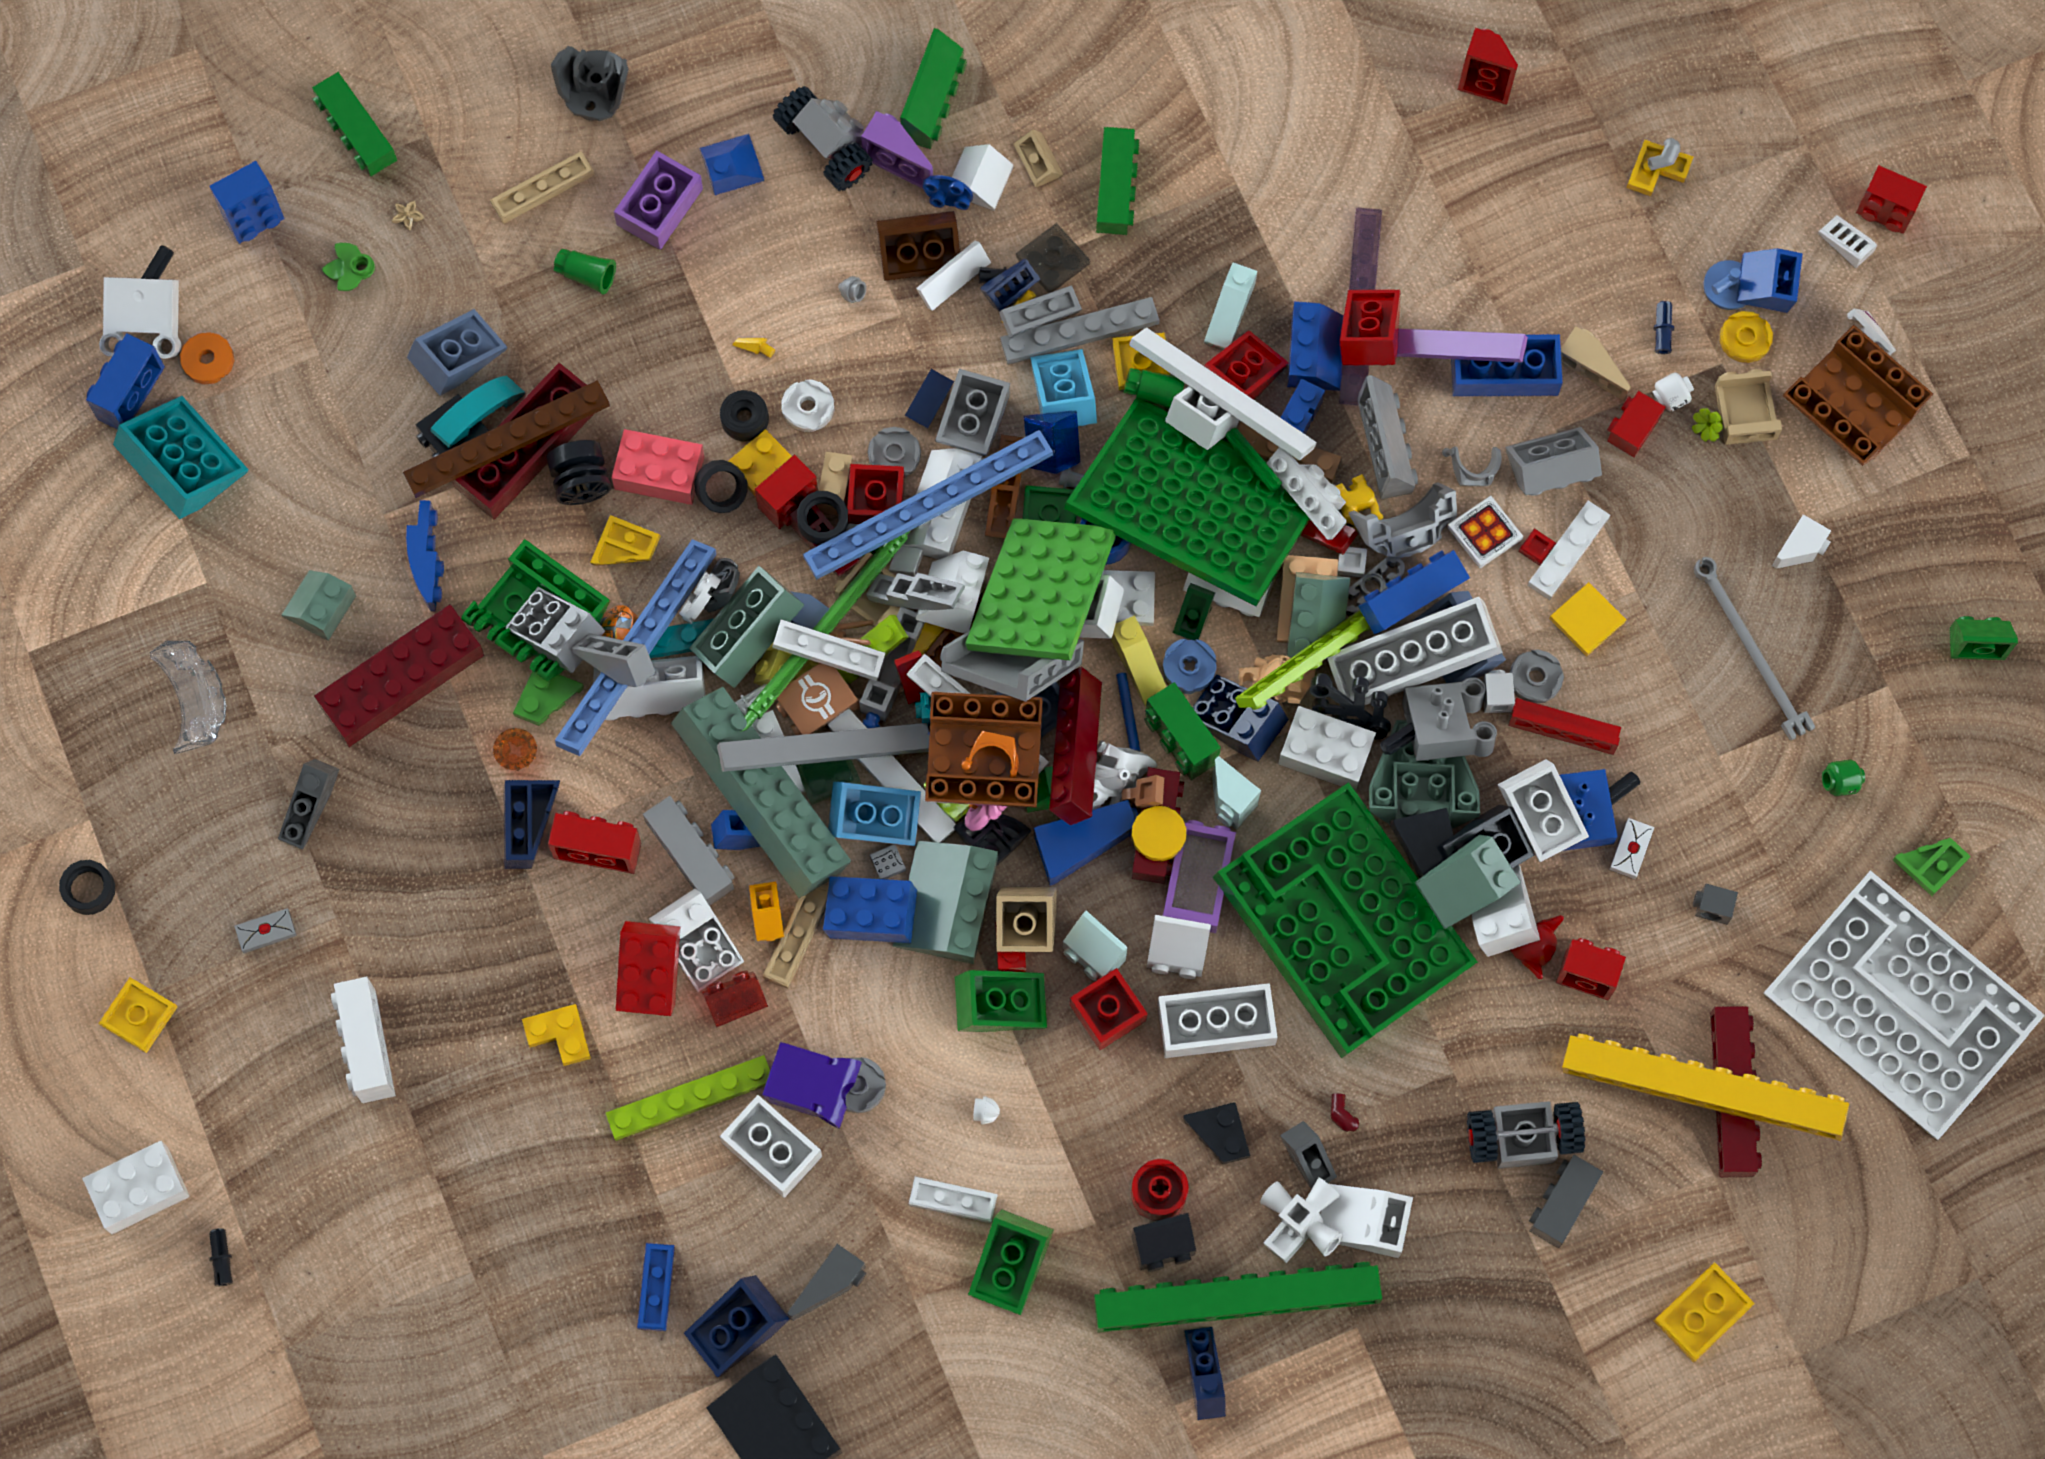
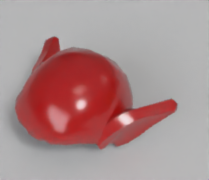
[1510,915,1564,979]

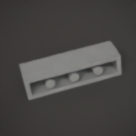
[643,796,735,906]

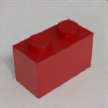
[1607,390,1666,458]

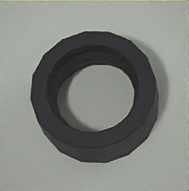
[694,460,748,513]
[797,491,848,545]
[59,860,115,915]

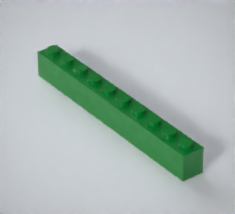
[1094,1262,1382,1333]

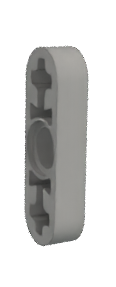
[1346,557,1405,616]

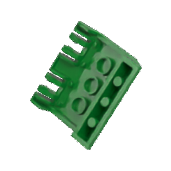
[461,539,610,681]

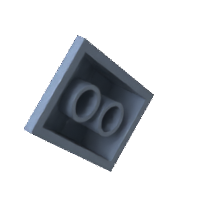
[407,309,507,396]

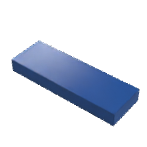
[637,1243,675,1332]

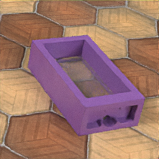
[1163,820,1236,933]

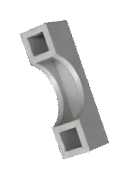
[859,606,926,722]

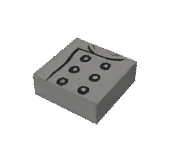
[870,844,906,879]

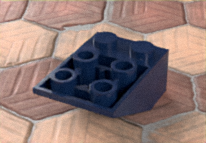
[1193,674,1289,762]

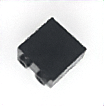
[415,394,489,458]

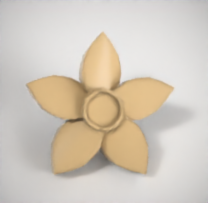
[392,201,424,231]

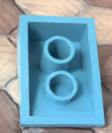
[1030,349,1097,431]

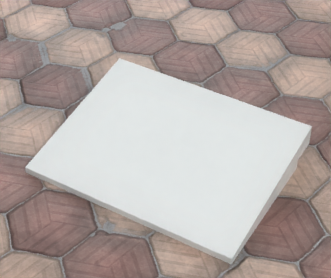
[1763,870,2045,1141]

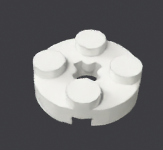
[679,572,721,624]

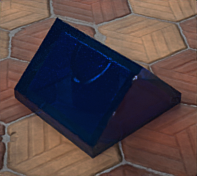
[1023,410,1081,474]

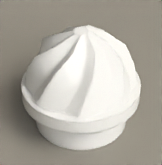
[973,1096,1000,1125]

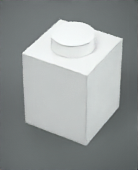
[1483,670,1515,713]

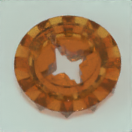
[493,728,537,771]

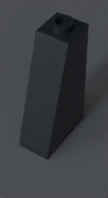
[1389,808,1453,878]

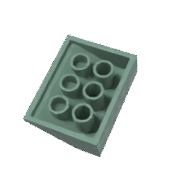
[893,841,998,964]

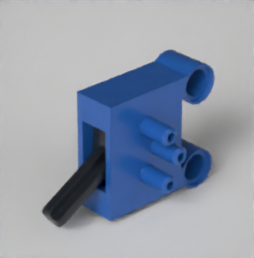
[1559,769,1641,851]

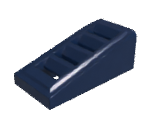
[980,259,1040,312]

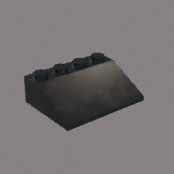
[706,1354,842,1459]

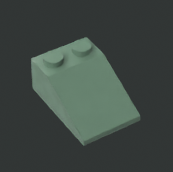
[1415,835,1521,929]

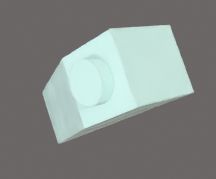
[1204,263,1257,350]

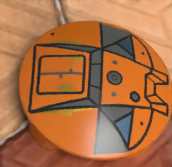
[600,605,638,640]

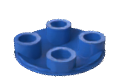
[922,175,973,210]

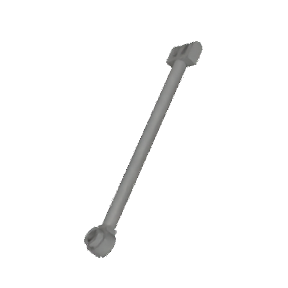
[1694,557,1815,741]

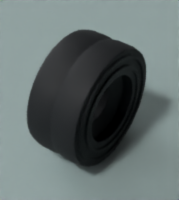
[720,390,769,441]

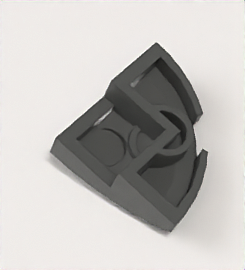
[704,558,740,613]

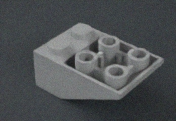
[505,587,605,673]

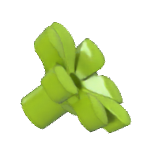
[1692,408,1723,442]

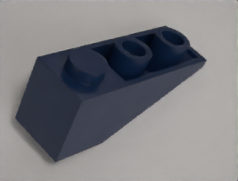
[1184,1327,1226,1420]

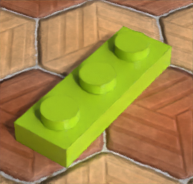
[836,615,909,683]

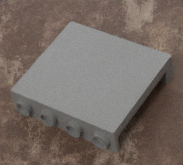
[940,631,1084,701]

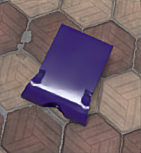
[762,1042,862,1129]

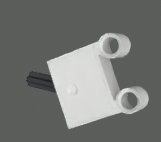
[99,245,182,359]

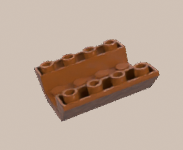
[1783,325,1934,466]
[925,692,1042,808]

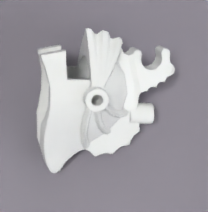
[1093,740,1157,810]

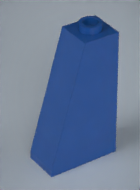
[1033,800,1138,886]

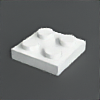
[1102,570,1155,626]

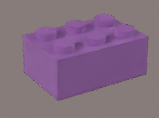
[614,151,703,250]

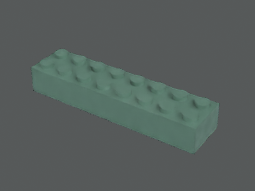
[671,687,851,898]

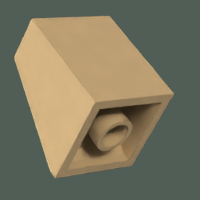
[996,887,1057,952]

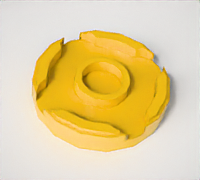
[1719,311,1773,363]
[1132,806,1187,861]

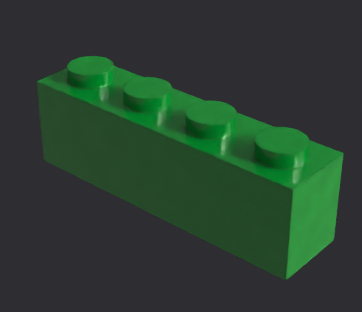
[312,72,397,176]
[1096,127,1140,235]

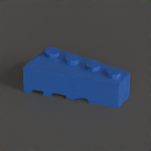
[1358,550,1470,634]

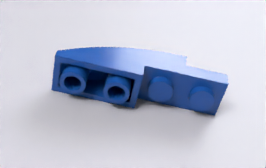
[406,500,444,611]

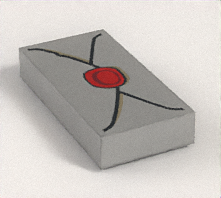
[234,908,297,953]

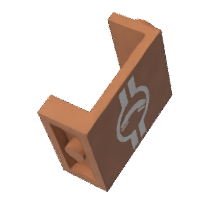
[775,663,860,735]

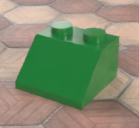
[1950,616,2018,660]

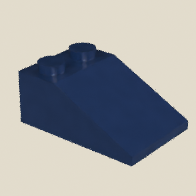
[684,1275,790,1378]

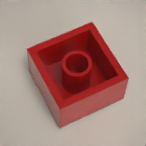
[1856,165,1927,234]
[755,454,818,530]
[847,464,905,524]
[1555,938,1626,1001]
[1069,968,1148,1051]

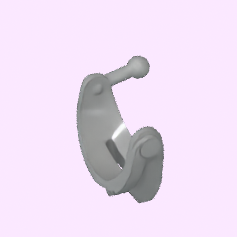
[1442,447,1501,486]

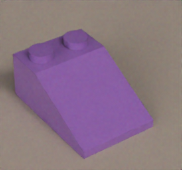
[861,111,933,189]

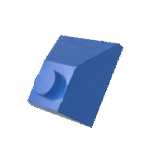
[699,134,764,195]

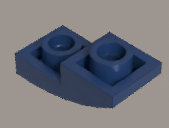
[905,368,955,428]

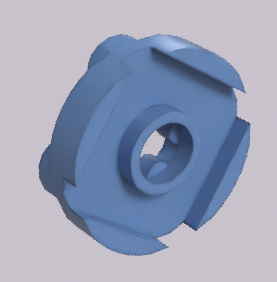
[1162,639,1217,694]

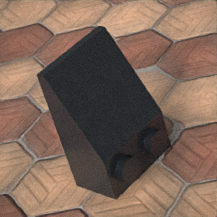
[1441,805,1535,868]

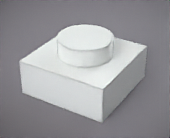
[1337,547,1367,577]

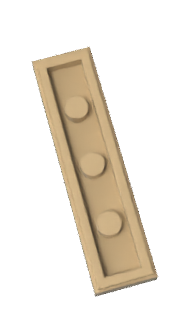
[490,151,595,224]
[763,884,829,989]

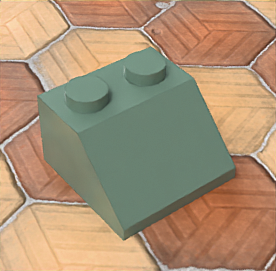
[281,570,356,641]

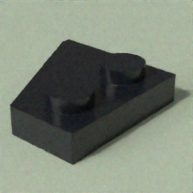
[1183,1102,1250,1164]

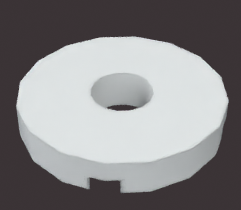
[781,380,834,432]

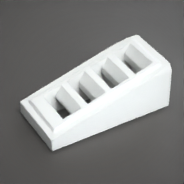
[1818,215,1877,268]

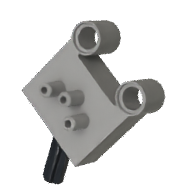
[1380,678,1497,761]

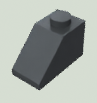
[1280,1121,1337,1190]

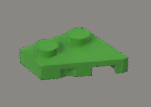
[513,671,584,726]

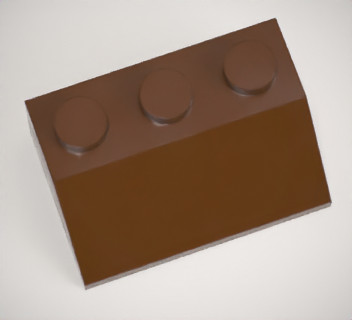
[876,211,960,281]

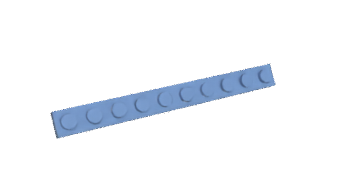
[803,430,1053,580]
[555,539,716,756]

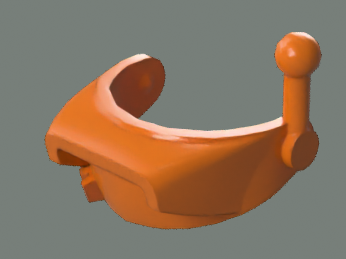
[961,731,1019,778]

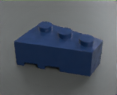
[503,780,560,869]

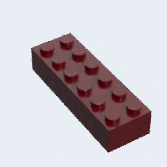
[452,363,594,520]
[314,604,485,747]

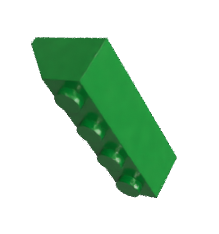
[900,28,967,149]

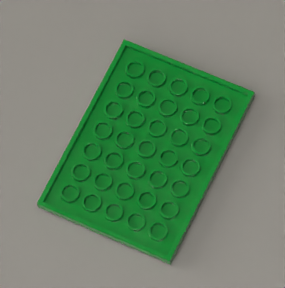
[1064,398,1310,607]

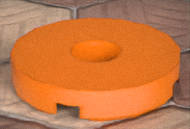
[180,332,234,385]

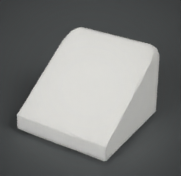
[889,546,923,577]

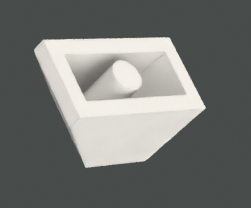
[1772,515,1831,569]

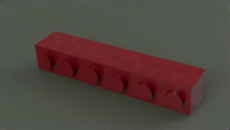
[1049,666,1102,826]
[1710,1006,1762,1177]

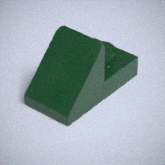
[1172,583,1216,641]

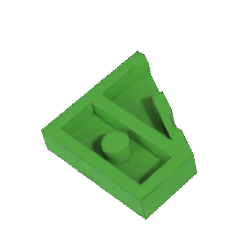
[1893,838,1971,896]

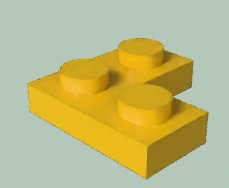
[1626,139,1694,197]
[522,1004,591,1066]

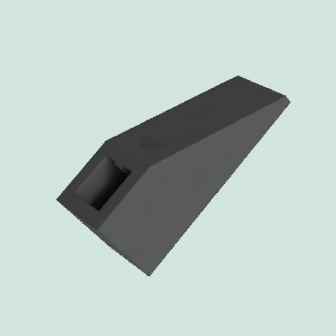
[278,759,340,849]

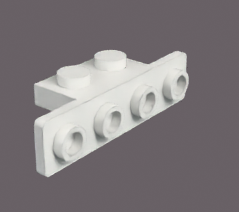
[1267,447,1346,540]

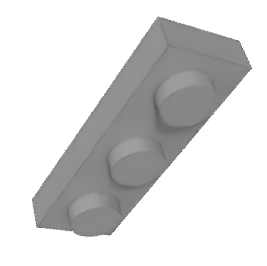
[999,285,1082,337]

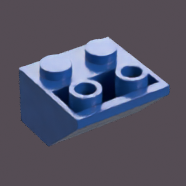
[1737,248,1803,313]

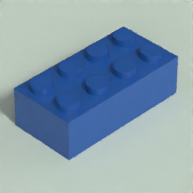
[1451,334,1563,396]

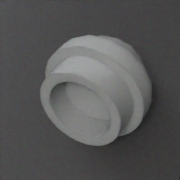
[838,276,866,303]

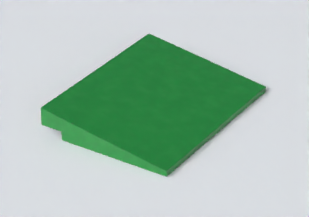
[1213,782,1478,1059]

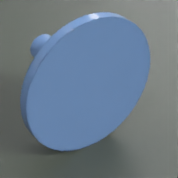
[1703,260,1746,310]

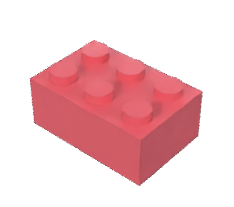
[612,429,704,505]

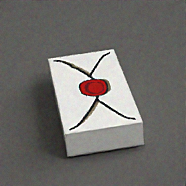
[1609,818,1654,879]

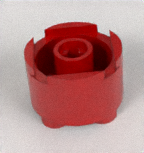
[1131,1159,1189,1221]

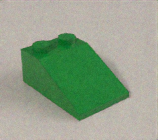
[955,970,1047,1032]
[968,1209,1054,1315]

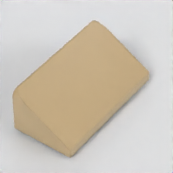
[1013,129,1063,187]

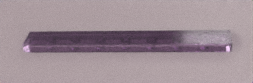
[1339,207,1382,406]

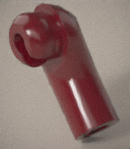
[1331,1093,1359,1132]

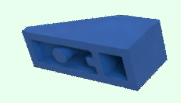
[711,810,761,850]

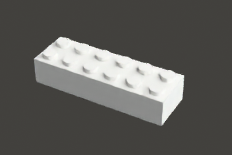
[1327,597,1503,705]

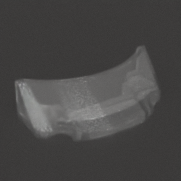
[150,641,226,754]

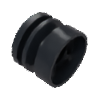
[546,440,612,505]

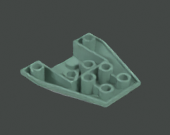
[1369,720,1480,829]

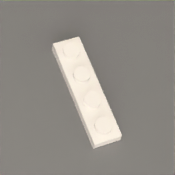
[1527,501,1610,600]
[772,620,885,681]

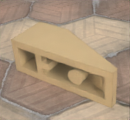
[1561,326,1631,401]

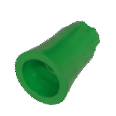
[553,249,616,295]
[1124,368,1184,409]

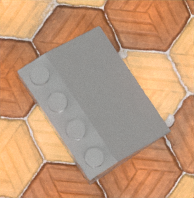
[1357,375,1418,500]

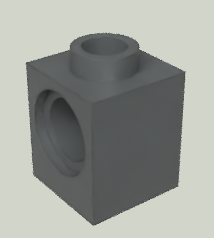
[1693,884,1738,925]

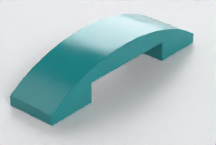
[430,375,525,448]

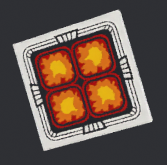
[1447,496,1524,568]

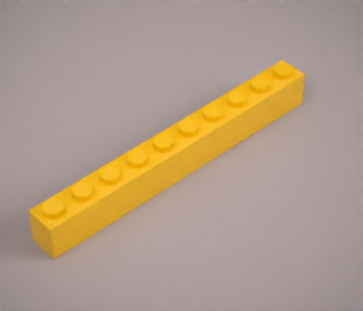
[1562,1034,1849,1141]

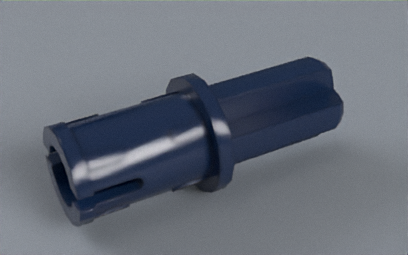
[1653,301,1675,355]

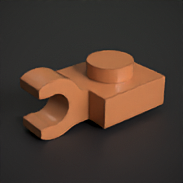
[1121,775,1164,808]

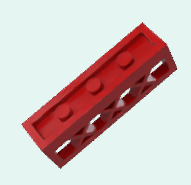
[1508,698,1621,755]

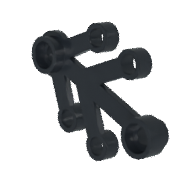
[1310,673,1391,740]

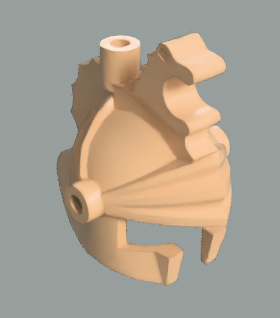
[1238,654,1316,704]

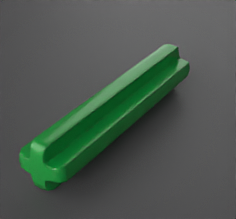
[1225,427,1282,492]

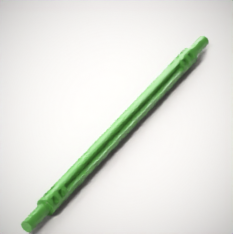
[740,530,911,732]

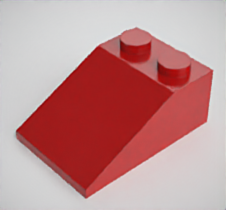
[1340,289,1401,366]
[1204,330,1289,400]

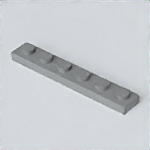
[1000,297,1160,364]

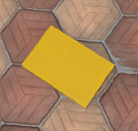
[1654,1262,1755,1363]

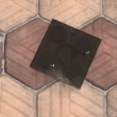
[1016,223,1090,293]

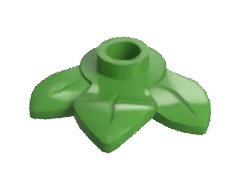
[322,243,375,291]

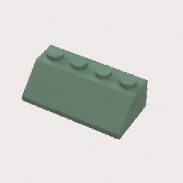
[689,566,804,688]

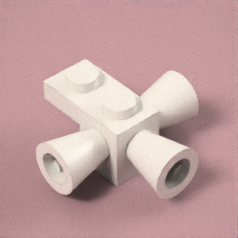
[1260,1177,1343,1263]

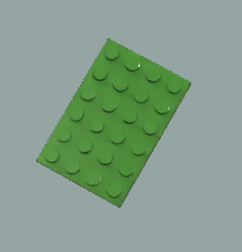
[965,518,1116,661]

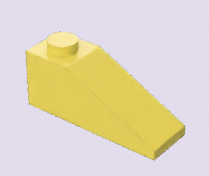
[1111,615,1166,706]

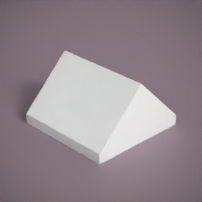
[952,144,1013,211]

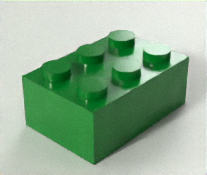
[1144,682,1221,781]

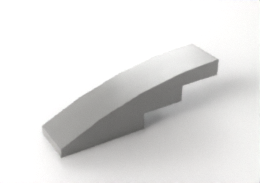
[866,572,965,610]

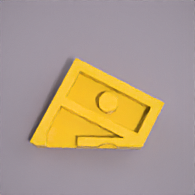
[590,515,661,566]

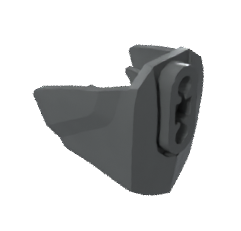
[551,46,629,121]

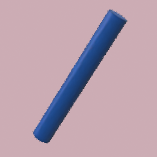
[1116,673,1141,751]

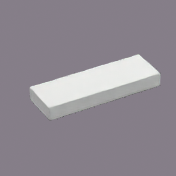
[916,240,991,311]
[909,1177,997,1223]

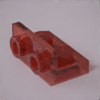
[702,970,768,1028]

